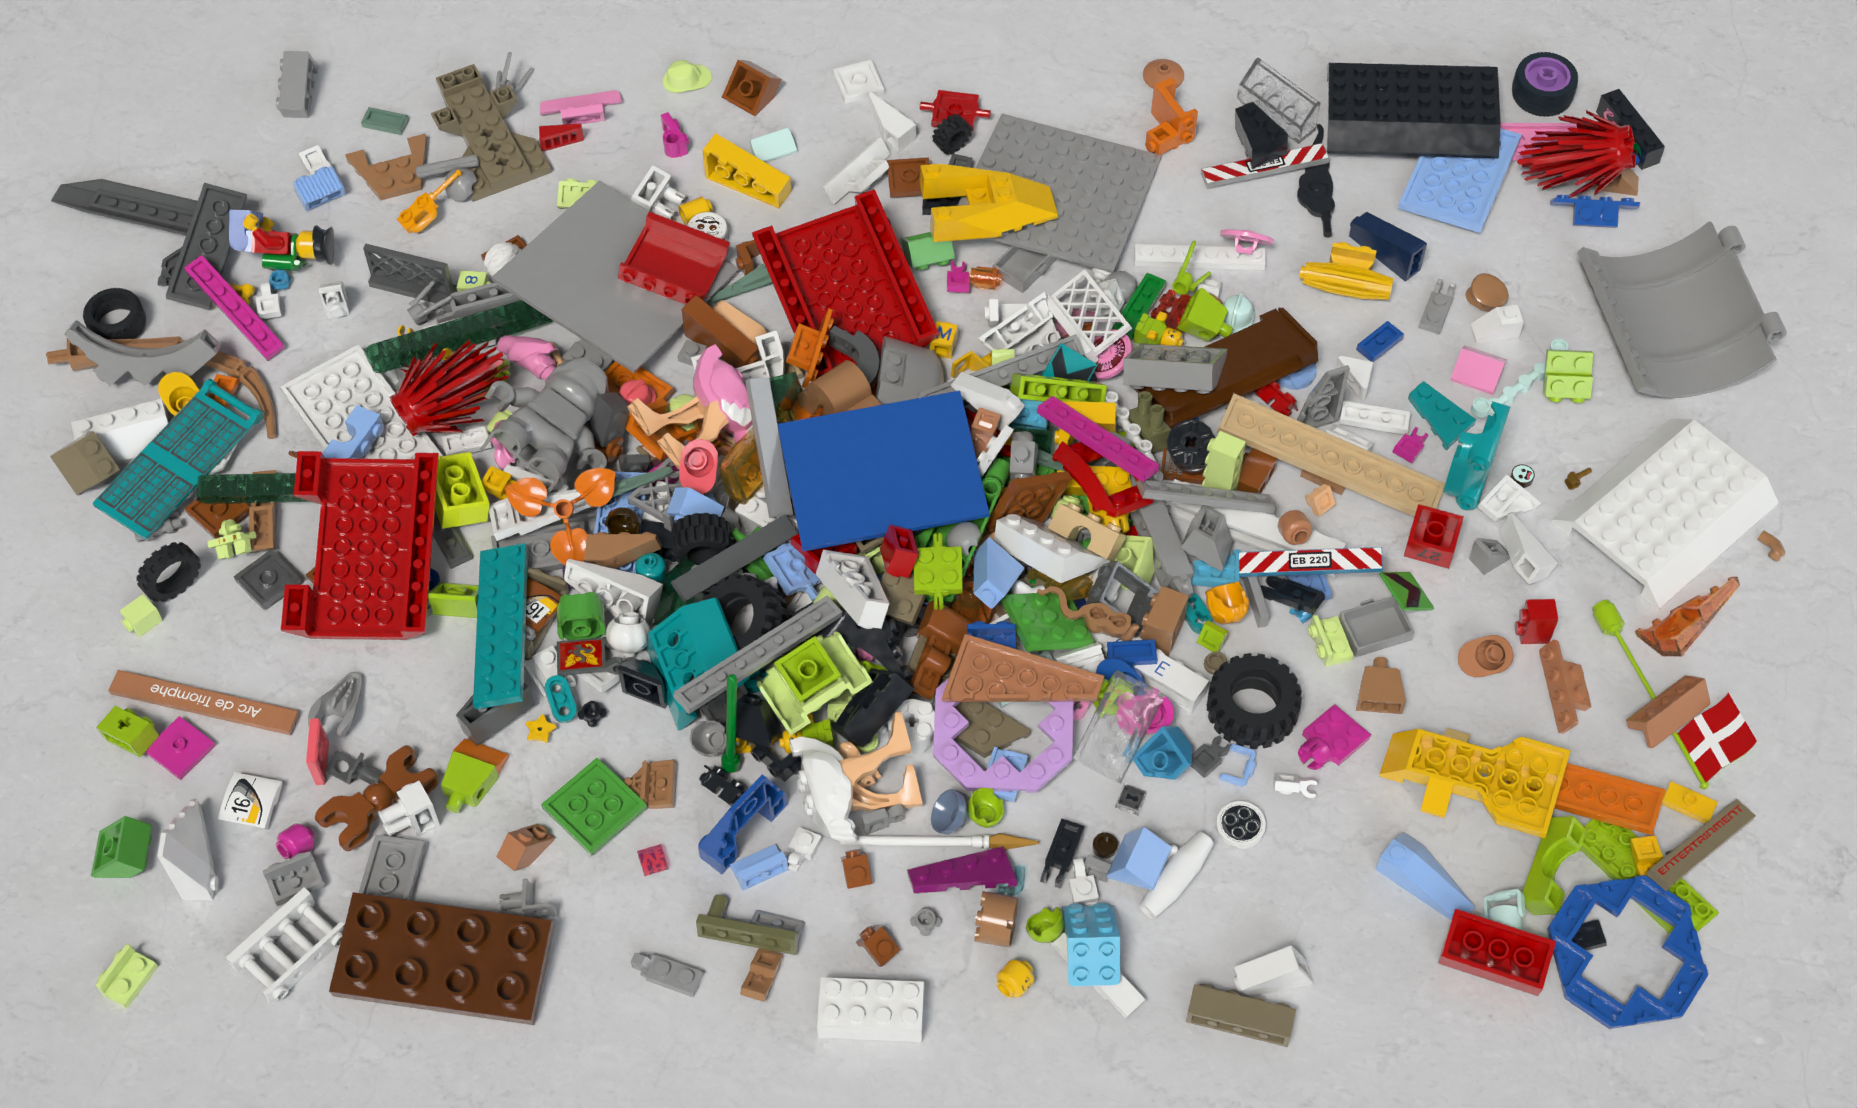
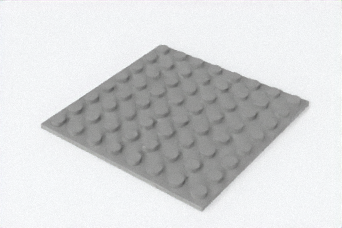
[957,114,1162,273]
[491,180,738,373]

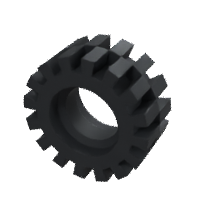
[932,114,972,155]

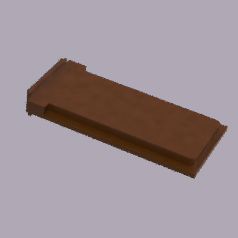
[1134,307,1318,429]

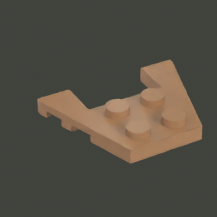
[345,134,427,201]

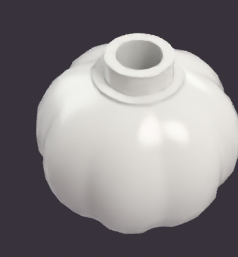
[606,612,651,658]

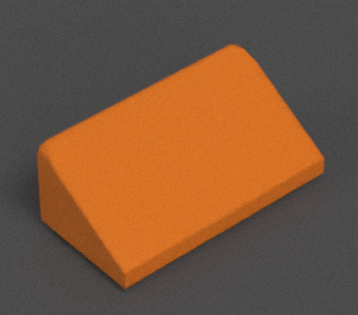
[453,738,509,775]

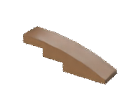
[249,470,278,551]

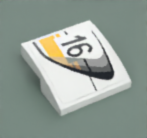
[218,772,283,829]

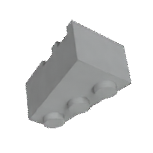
[276,51,318,118]

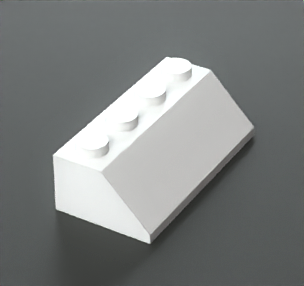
[71,399,170,465]

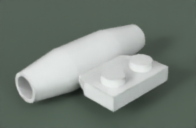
[1139,831,1214,919]

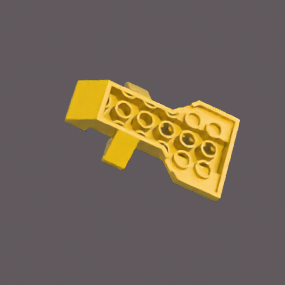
[1379,728,1571,839]

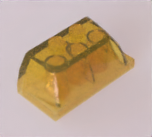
[719,410,791,505]

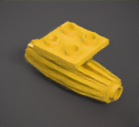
[1299,242,1393,300]

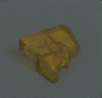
[1027,568,1093,600]

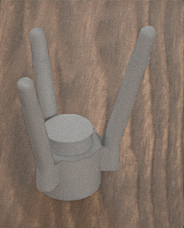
[495,52,534,96]
[407,281,452,324]

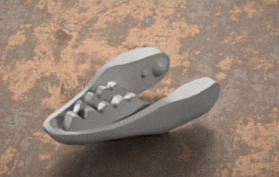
[308,672,362,737]

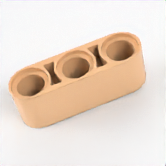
[712,300,767,346]

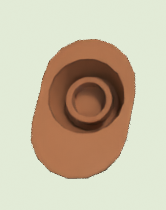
[1458,635,1514,678]

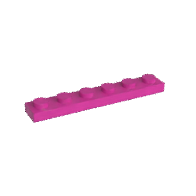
[184,255,285,361]
[1037,396,1159,482]

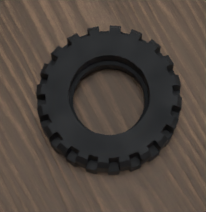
[702,574,790,650]
[1206,653,1302,749]

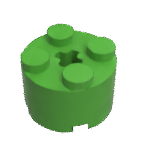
[557,592,606,641]

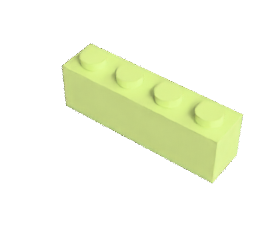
[1201,431,1246,491]

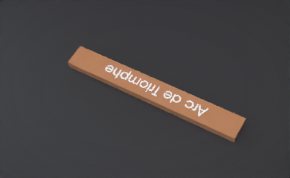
[108,670,299,735]

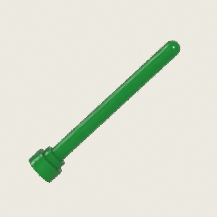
[721,674,741,773]

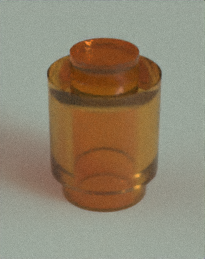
[969,266,1002,290]

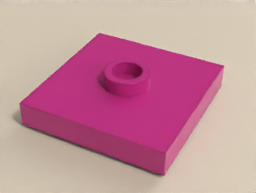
[145,716,215,780]

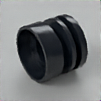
[1167,419,1215,476]

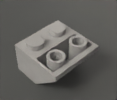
[1181,505,1233,571]

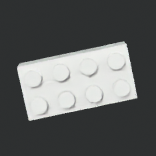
[817,977,924,1042]

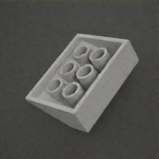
[1123,343,1228,394]

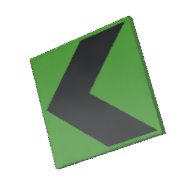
[1379,572,1434,611]

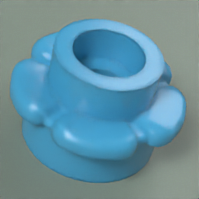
[269,270,291,290]

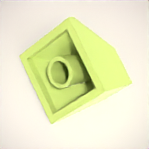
[1110,535,1154,590]

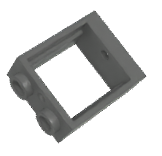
[1086,561,1158,632]

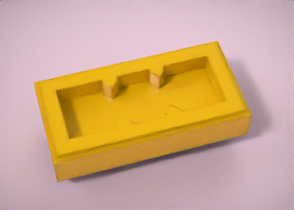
[1662,781,1718,824]

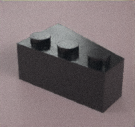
[1235,101,1288,169]

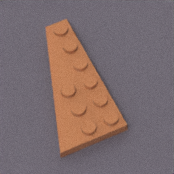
[942,634,1104,702]

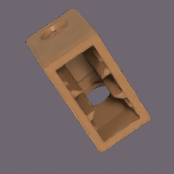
[1356,657,1406,714]

